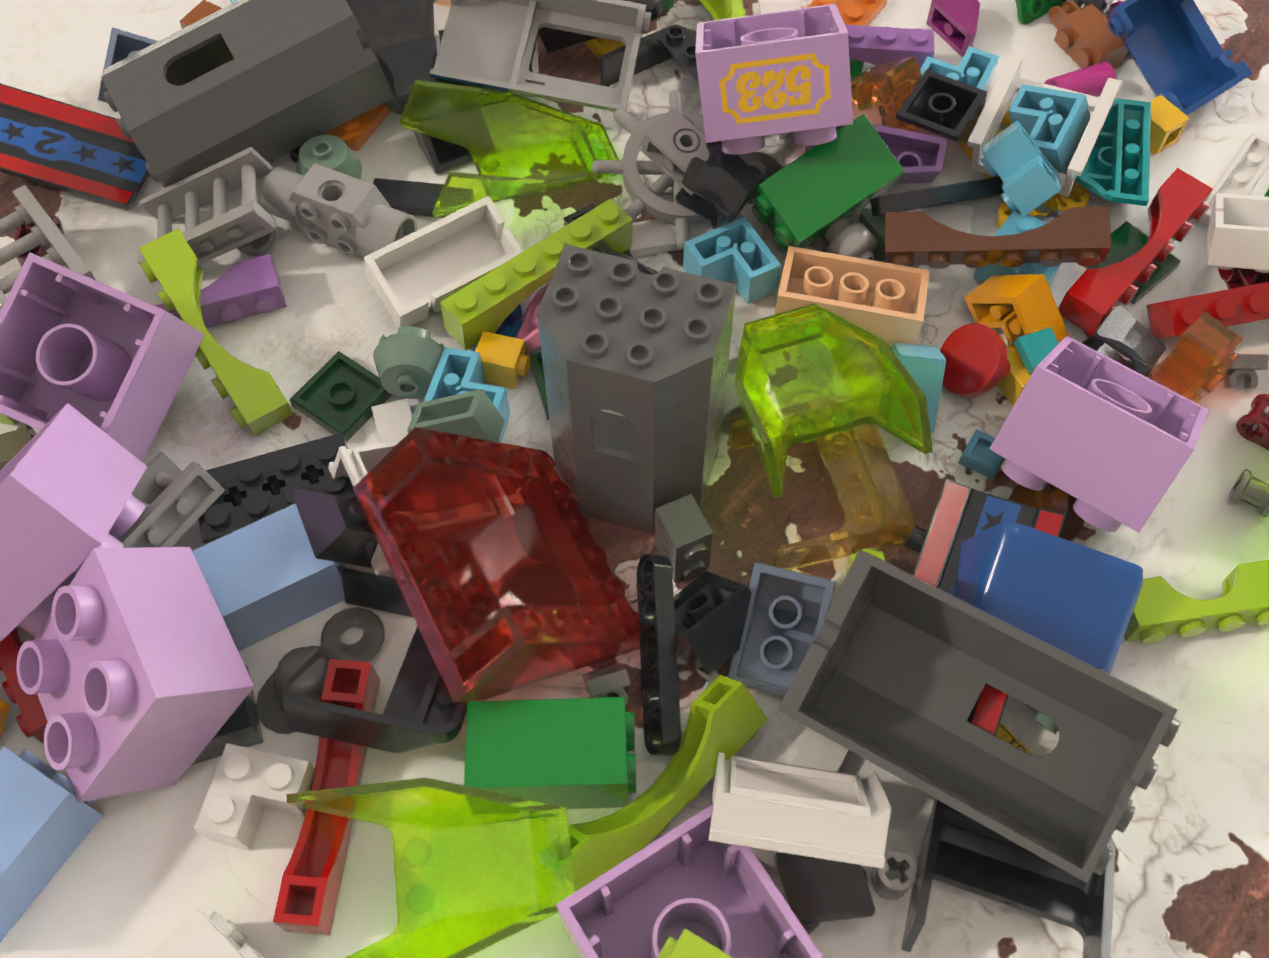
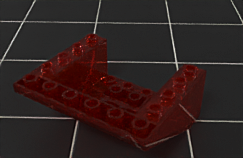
[353,427,641,703]

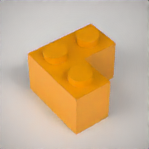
[964,274,1069,347]

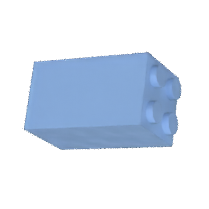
[192,504,346,651]
[0,747,103,942]

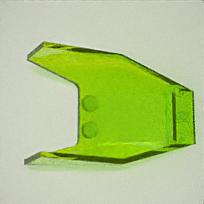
[400,80,620,218]
[734,303,933,498]
[286,777,575,958]

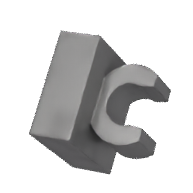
[1215,354,1269,388]
[582,662,631,705]

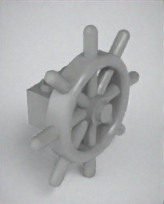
[592,89,765,249]

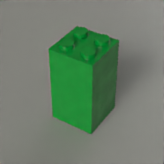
[751,113,904,253]
[464,697,636,812]

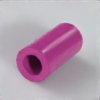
[1044,62,1116,97]

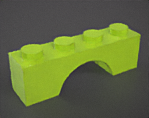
[1124,560,1269,644]

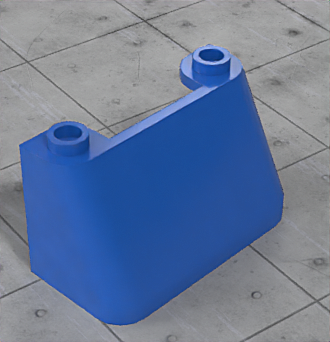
[1108,0,1252,115]
[955,523,1143,674]

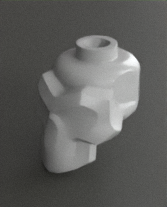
[818,218,877,260]

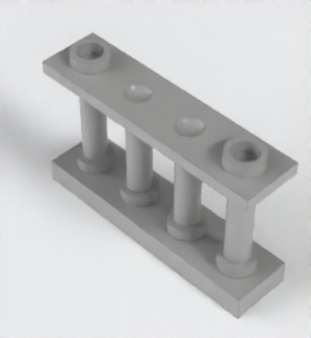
[138,147,276,265]
[0,185,96,311]
[118,451,225,548]

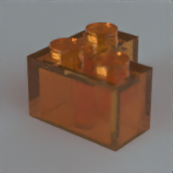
[851,56,922,132]
[1147,312,1243,404]

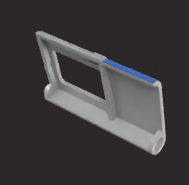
[430,0,651,112]

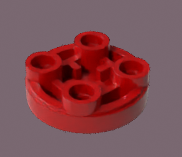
[940,323,1011,399]

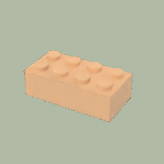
[773,246,930,347]

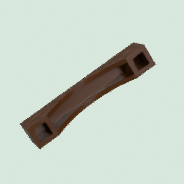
[884,206,1111,269]

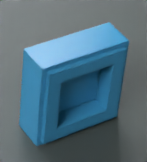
[958,429,1004,480]

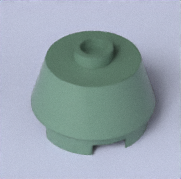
[296,135,362,179]
[373,326,444,399]

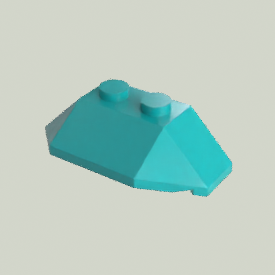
[1074,98,1151,206]

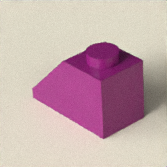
[926,0,980,58]

